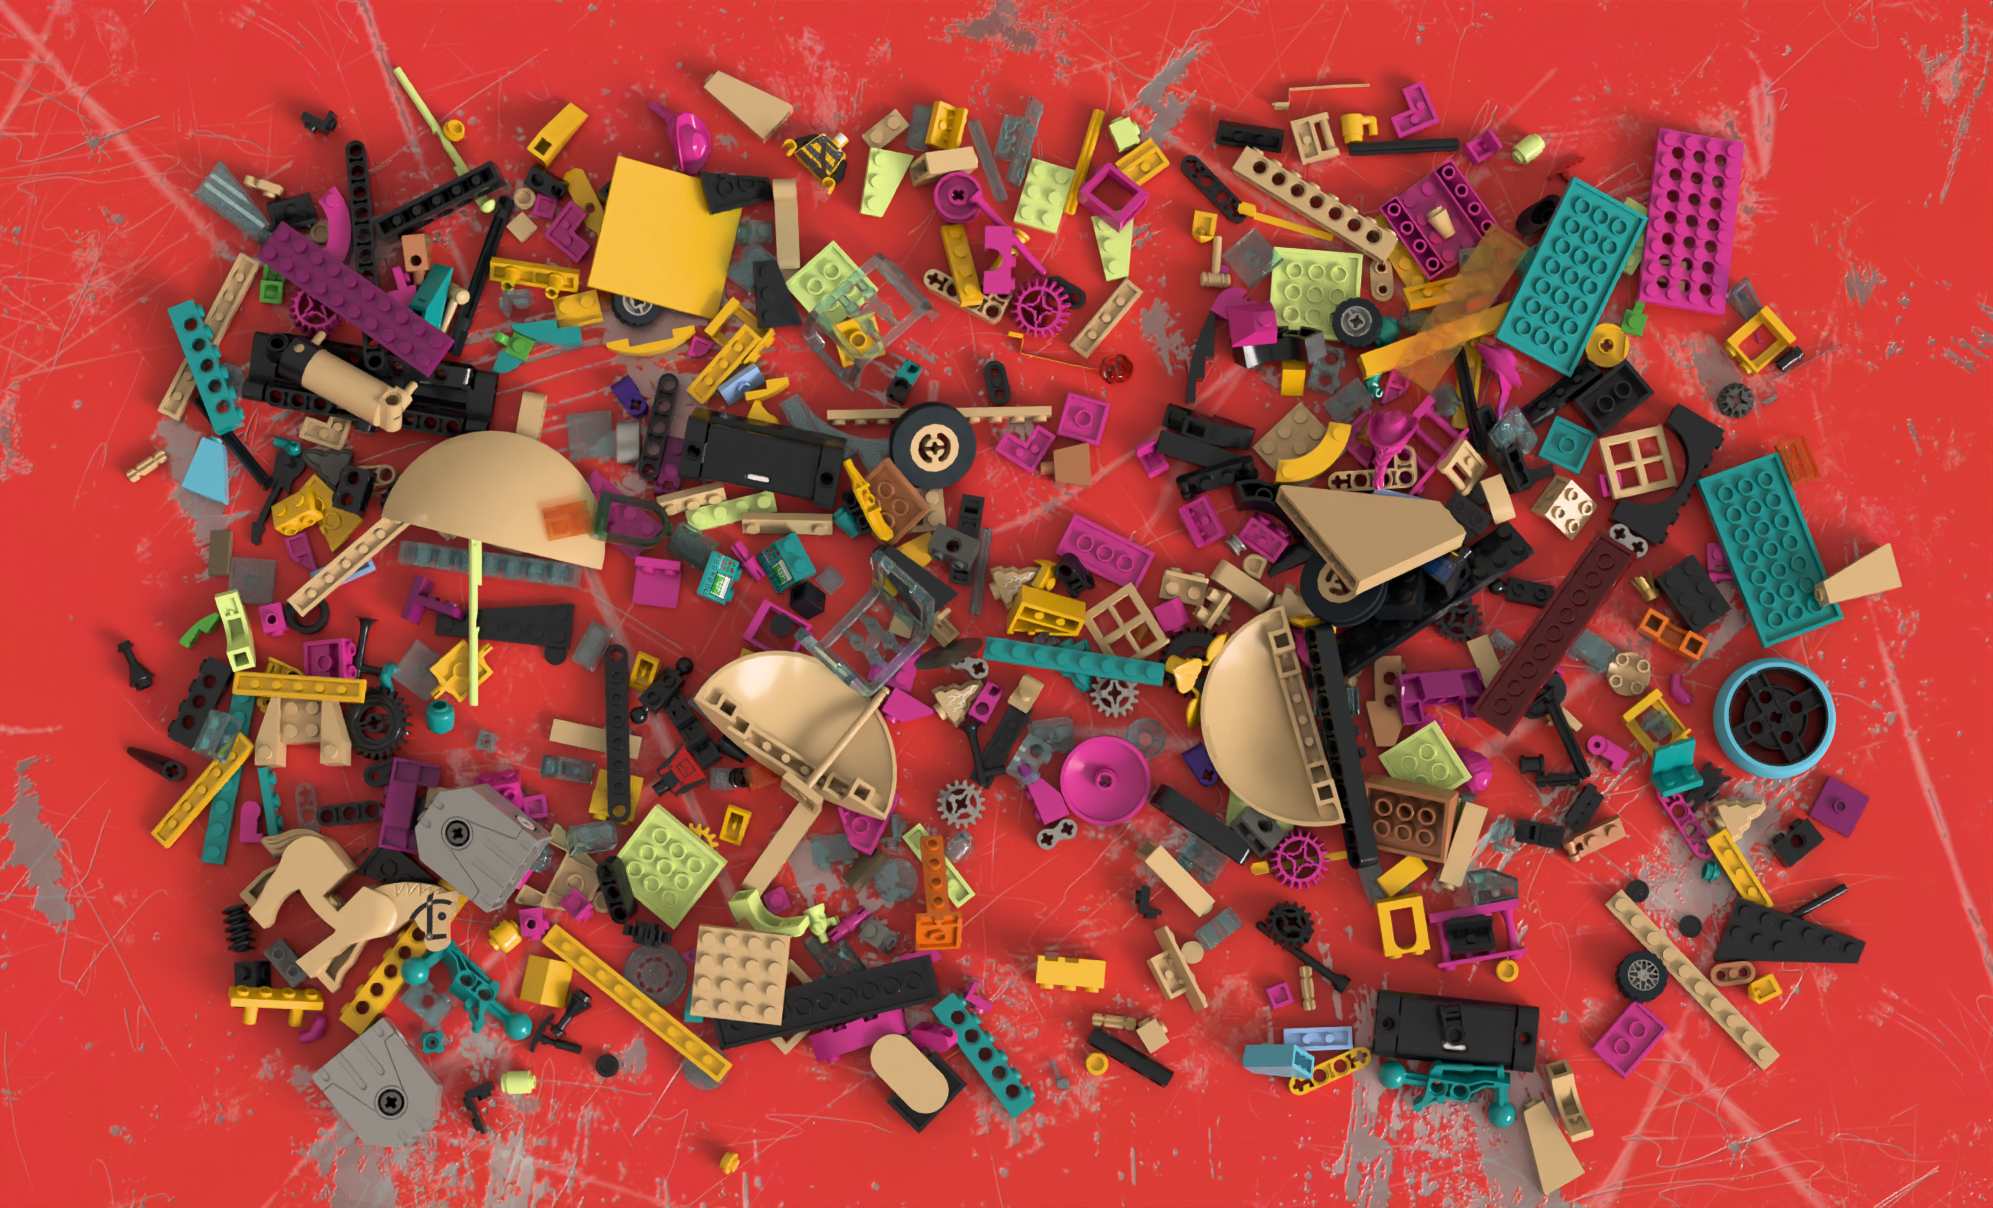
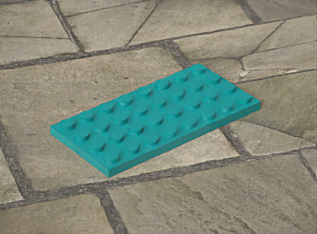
[1493,176,1649,378]
[1696,452,1844,649]

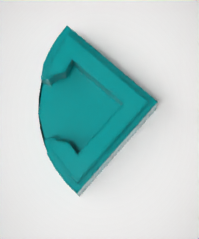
[491,351,522,374]

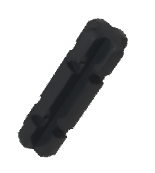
[1535,772,1580,788]

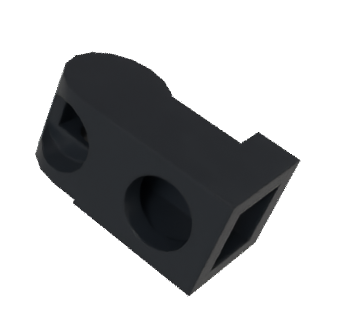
[523,163,570,201]

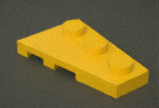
[300,474,364,553]
[870,531,932,602]

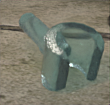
[1460,791,1476,804]
[1049,1060,1070,1090]

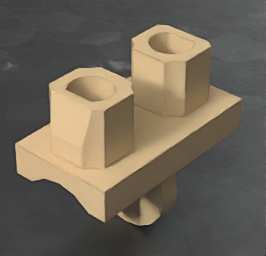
[1192,587,1232,630]

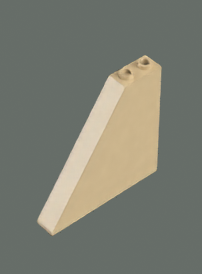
[1275,485,1466,595]

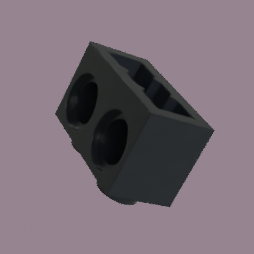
[332,464,377,517]

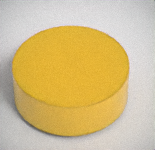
[1495,959,1519,982]
[1085,1052,1108,1075]

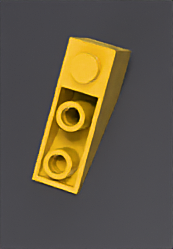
[527,102,588,167]

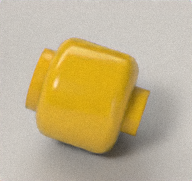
[488,919,522,953]

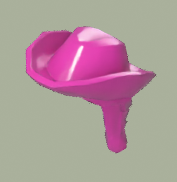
[648,102,712,176]
[1474,342,1522,424]
[1367,410,1419,490]

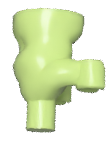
[802,903,840,944]

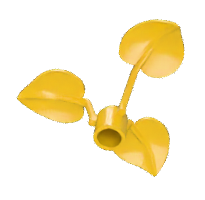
[1165,631,1230,729]

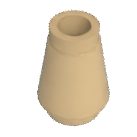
[1426,205,1456,239]

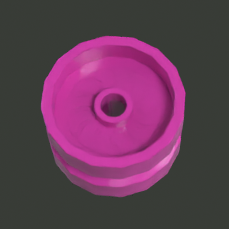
[934,172,983,225]

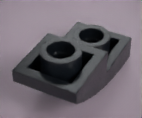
[841,489,874,536]

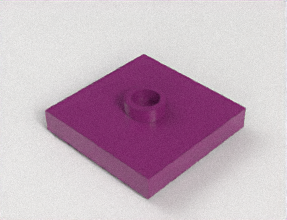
[1808,776,1870,838]

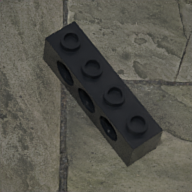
[167,656,235,750]

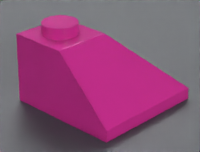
[1227,302,1278,347]

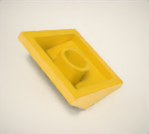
[831,312,886,367]
[520,955,574,1009]

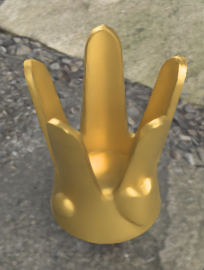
[1630,571,1660,605]

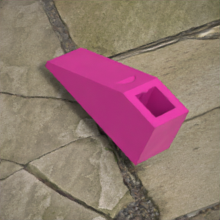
[1015,761,1069,826]

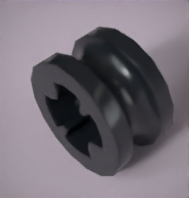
[729,767,752,788]

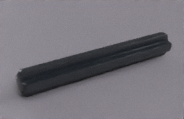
[1545,698,1591,779]

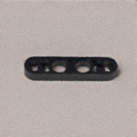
[1181,155,1247,224]

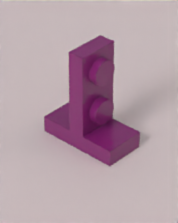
[401,575,465,625]

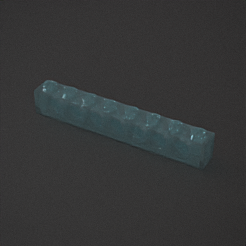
[398,540,583,590]

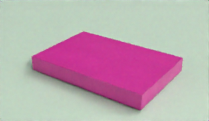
[1590,1001,1670,1079]

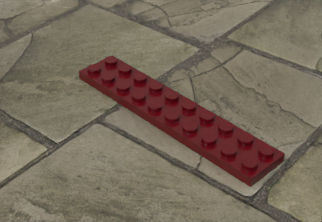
[1470,531,1637,737]

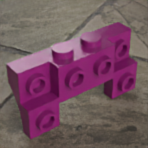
[1393,668,1483,725]
[378,757,441,855]

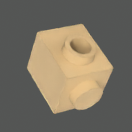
[1135,1017,1170,1054]

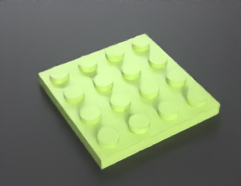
[1270,247,1363,342]
[608,804,728,930]

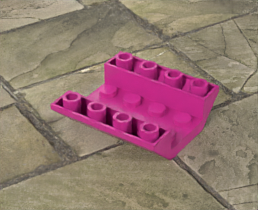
[1378,158,1502,281]

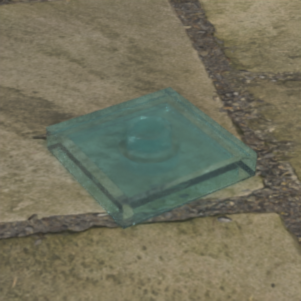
[1221,227,1284,289]
[566,410,616,460]
[228,557,277,605]
[389,639,441,702]

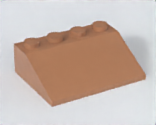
[1364,774,1459,864]

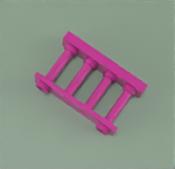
[1369,395,1470,497]
[1426,899,1528,972]

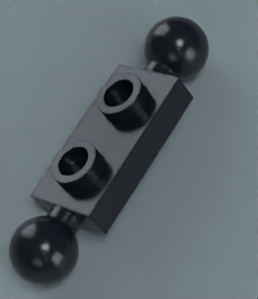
[1487,577,1554,609]
[630,657,694,725]

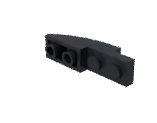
[1162,403,1256,450]

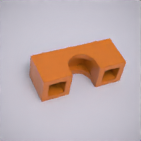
[1634,608,1709,663]

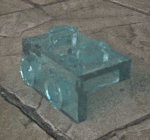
[1321,377,1375,424]

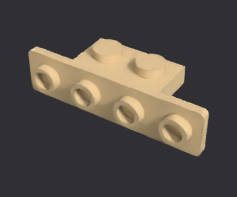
[1146,925,1208,1012]

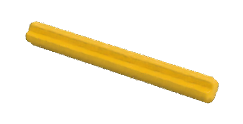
[1063,109,1105,215]

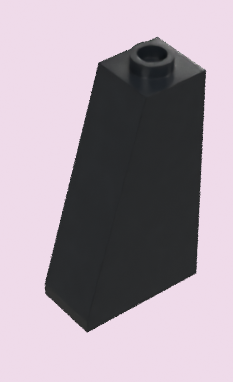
[871,543,958,622]

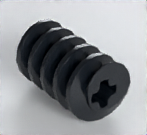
[222,904,258,953]

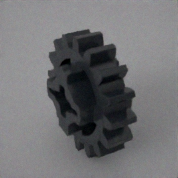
[1434,598,1483,644]
[1265,901,1315,951]
[622,920,673,948]

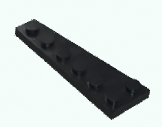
[435,604,575,649]

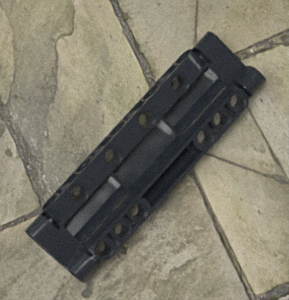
[242,331,499,437]

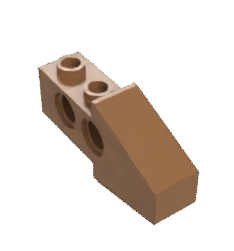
[1364,656,1405,748]

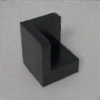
[789,580,826,620]

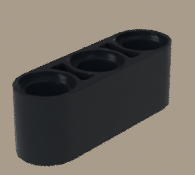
[316,800,384,827]
[596,855,637,924]

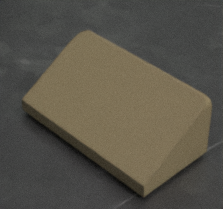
[208,530,234,576]
[842,847,889,893]

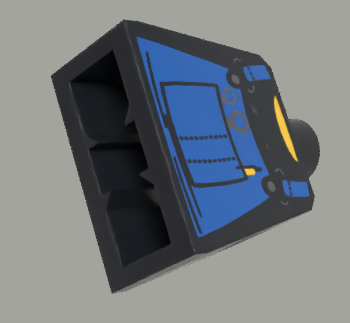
[1418,544,1473,599]

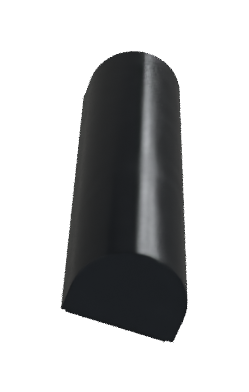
[1086,1026,1174,1088]

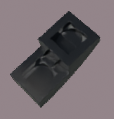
[1515,819,1565,850]

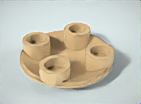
[1606,651,1651,696]

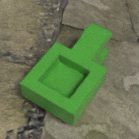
[1620,297,1648,337]
[493,331,535,362]

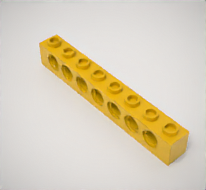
[339,878,469,1036]

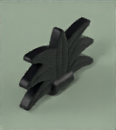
[1680,762,1732,813]

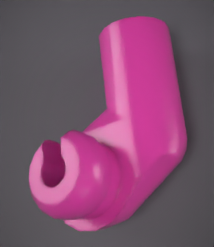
[1670,674,1693,705]
[299,1014,328,1044]

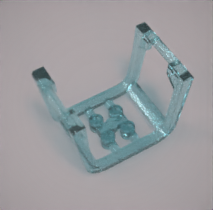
[801,252,941,393]
[793,549,935,698]

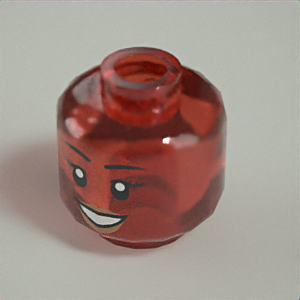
[1099,354,1133,385]

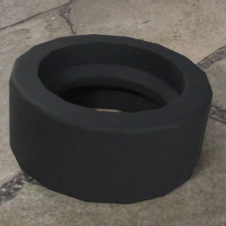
[285,599,330,635]

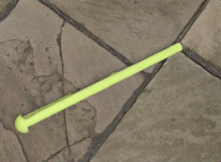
[393,67,496,213]
[469,539,482,706]

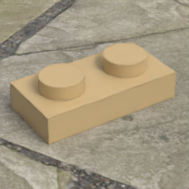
[861,109,910,149]

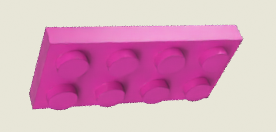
[586,470,664,562]
[1055,513,1155,590]

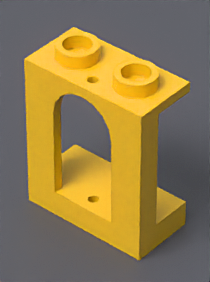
[704,297,775,367]
[1723,305,1796,377]
[1619,688,1692,759]
[1374,892,1430,959]

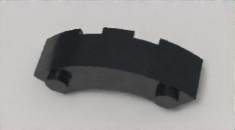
[1230,326,1327,369]
[1230,479,1305,540]

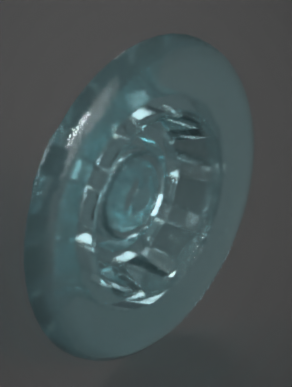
[624,943,687,1006]

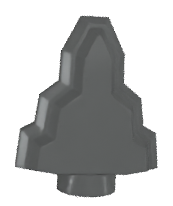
[301,448,354,491]

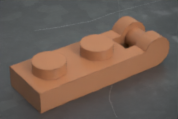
[1562,814,1626,863]

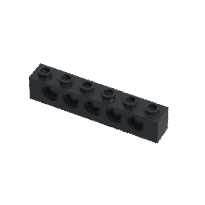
[373,160,507,244]

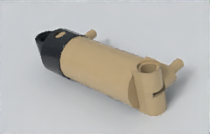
[266,331,418,432]

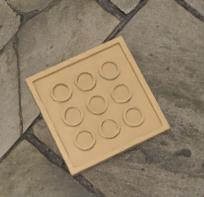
[690,924,791,1025]

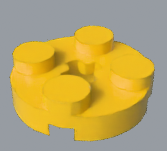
[1584,323,1629,369]

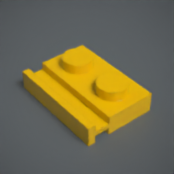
[1115,137,1170,186]
[553,289,604,328]

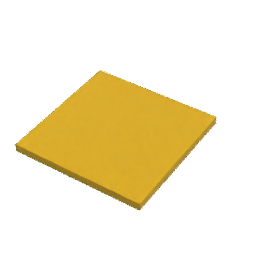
[587,156,742,320]

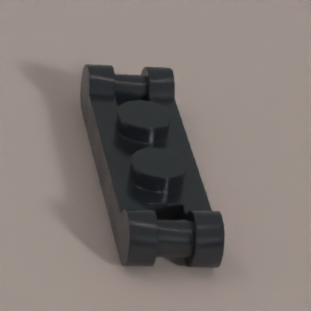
[1176,455,1259,500]

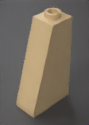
[704,71,794,144]
[1814,543,1902,607]
[1436,801,1488,891]
[1134,838,1215,917]
[1520,1099,1585,1196]

